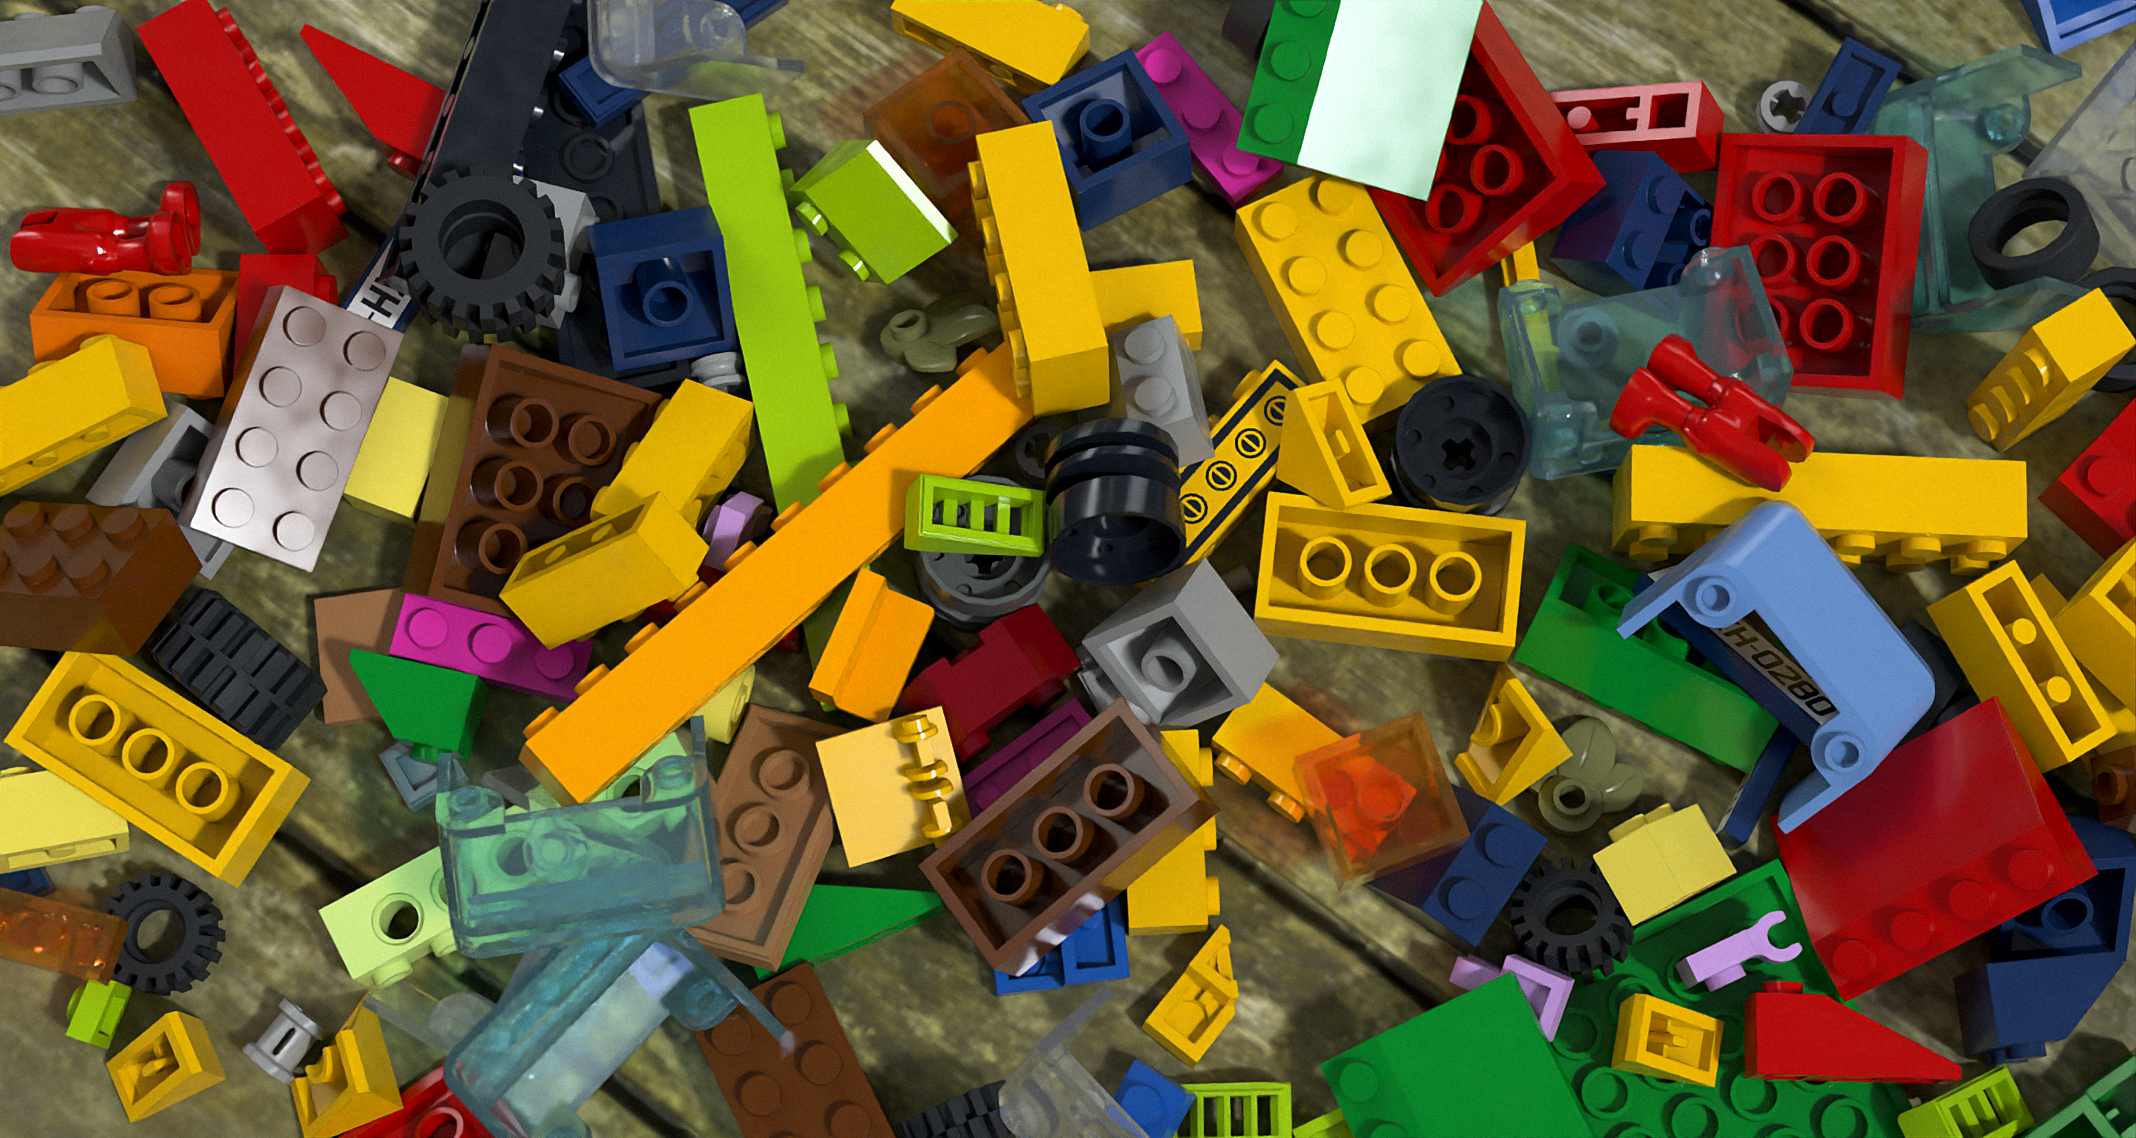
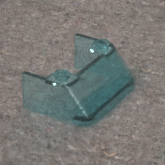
[1867,43,2106,334]
[436,715,726,958]
[443,885,787,1138]

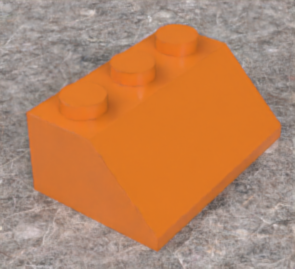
[29,268,239,400]

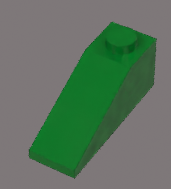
[753,884,946,984]

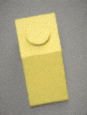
[0,767,130,874]

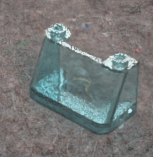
[1497,245,1794,480]

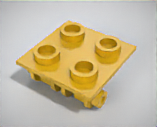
[815,705,972,868]

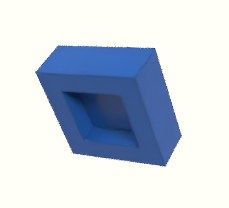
[1102,1060,1197,1138]

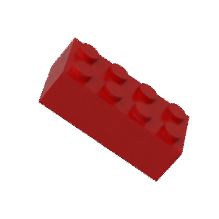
[135,0,350,255]

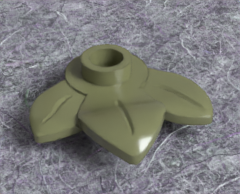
[880,292,1001,372]
[1527,717,1644,836]

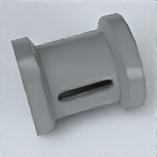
[242,997,331,1086]

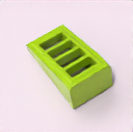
[904,473,1046,557]
[1897,1066,2035,1138]
[1173,1082,1292,1138]

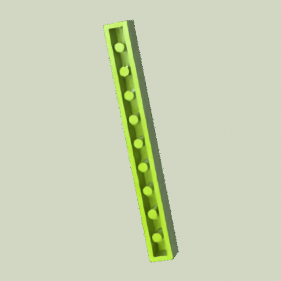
[688,92,909,717]

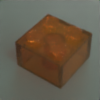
[863,46,1033,228]
[1292,711,1471,893]

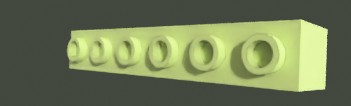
[318,731,710,989]

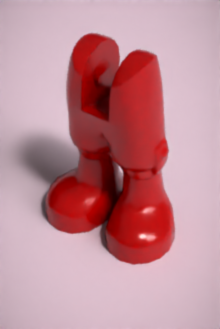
[10,181,201,276]
[1609,334,1815,493]

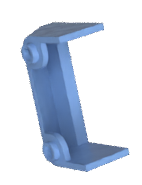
[1616,500,1935,834]

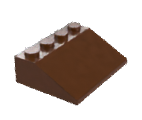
[400,343,665,641]

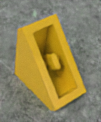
[1276,377,1392,512]
[1611,993,1724,1087]
[106,1011,227,1123]

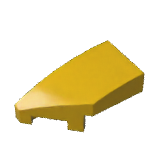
[1141,924,1239,1069]

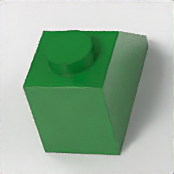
[348,648,489,768]

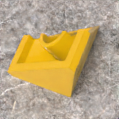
[1454,662,1573,806]
[290,989,404,1138]

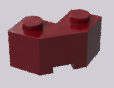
[892,603,1082,764]

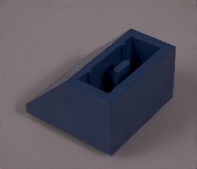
[1549,150,1714,324]

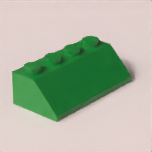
[1514,541,1799,775]

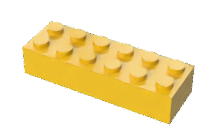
[1612,445,2027,576]

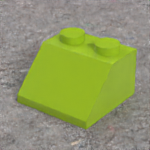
[788,140,959,285]

